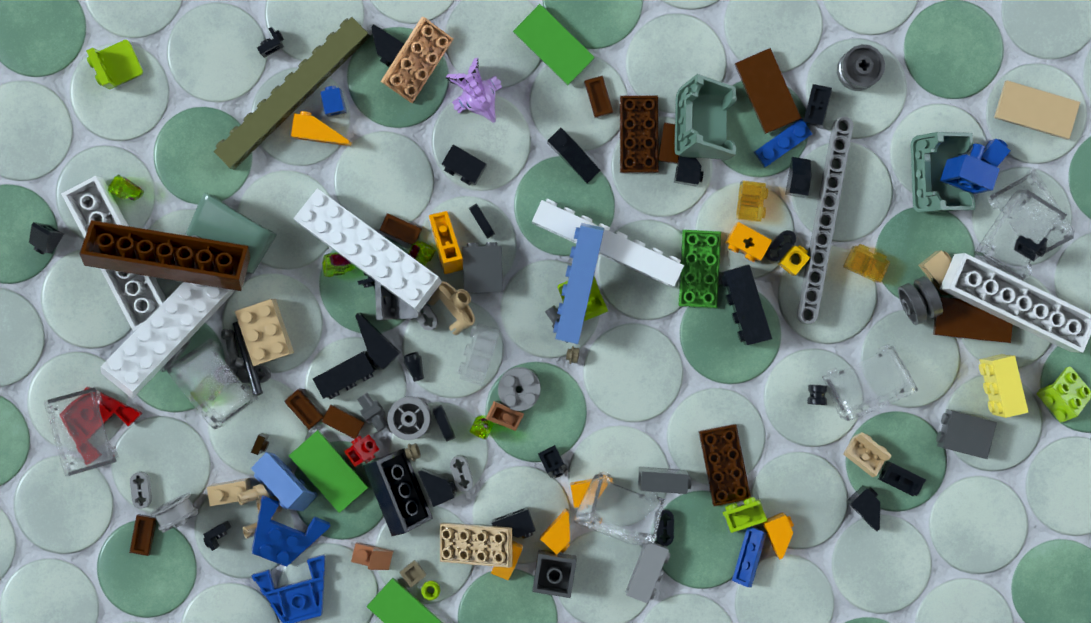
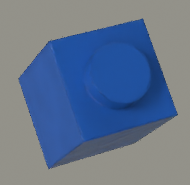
[320,86,347,117]
[981,139,1011,167]

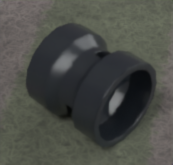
[807,384,828,405]

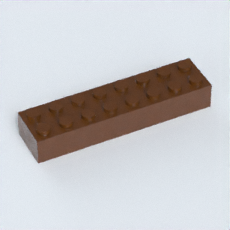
[80,220,250,291]

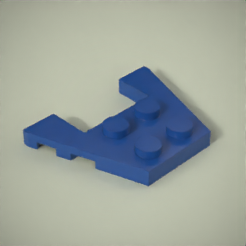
[252,496,330,567]
[251,554,325,623]

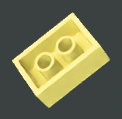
[979,354,1029,418]

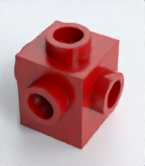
[344,434,380,467]

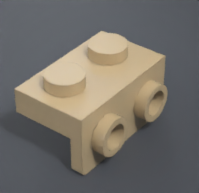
[843,432,892,477]

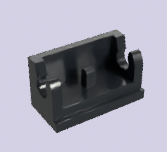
[804,84,832,129]
[878,461,926,496]

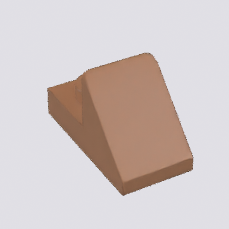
[485,401,524,431]
[351,542,393,570]

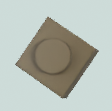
[399,560,427,587]

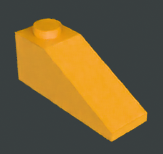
[291,111,352,146]
[429,211,463,275]

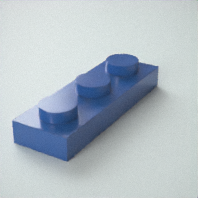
[754,118,812,168]
[732,526,767,588]

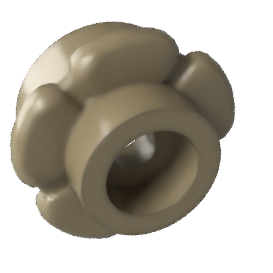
[566,346,580,364]
[405,443,421,462]

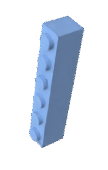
[553,223,605,344]

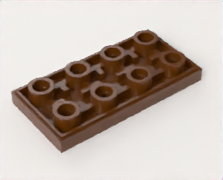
[734,48,801,134]
[620,95,659,173]
[933,297,1013,343]
[698,424,751,506]

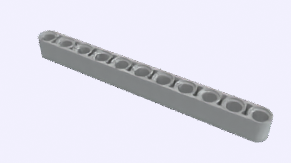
[797,117,853,324]

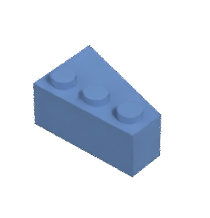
[251,452,318,511]

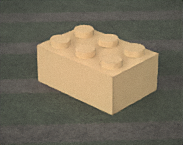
[235,299,294,366]

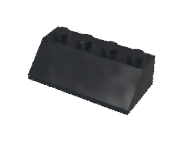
[720,264,772,345]
[363,448,433,536]

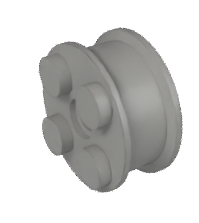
[498,367,540,411]
[387,396,431,440]
[150,493,198,533]

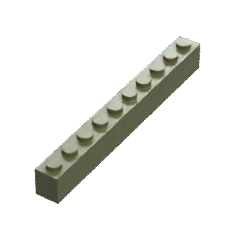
[213,17,370,170]

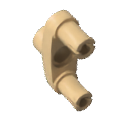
[428,281,475,335]
[237,484,282,539]

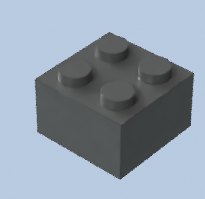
[532,550,577,598]

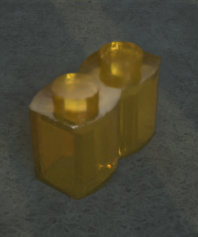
[736,181,768,222]
[843,244,890,283]

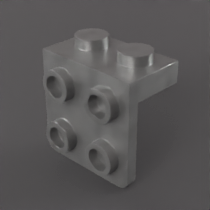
[375,281,421,320]

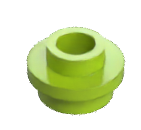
[421,581,440,600]

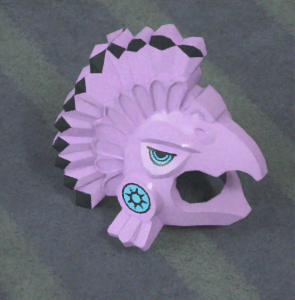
[446,58,502,123]

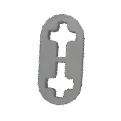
[416,303,438,330]
[450,455,473,492]
[130,471,152,509]

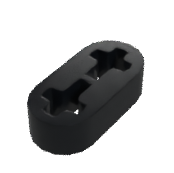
[469,203,495,239]
[765,230,796,262]
[432,405,456,442]
[656,508,674,546]

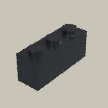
[313,351,377,400]

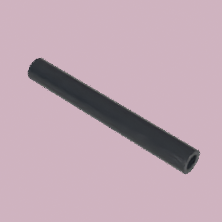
[233,321,263,396]

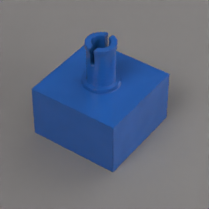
[940,144,1000,194]

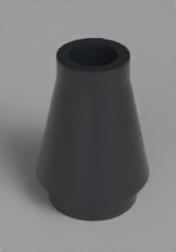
[403,352,424,382]

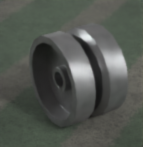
[837,44,885,91]
[898,276,943,325]

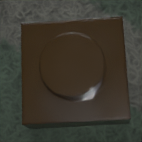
[251,433,269,455]

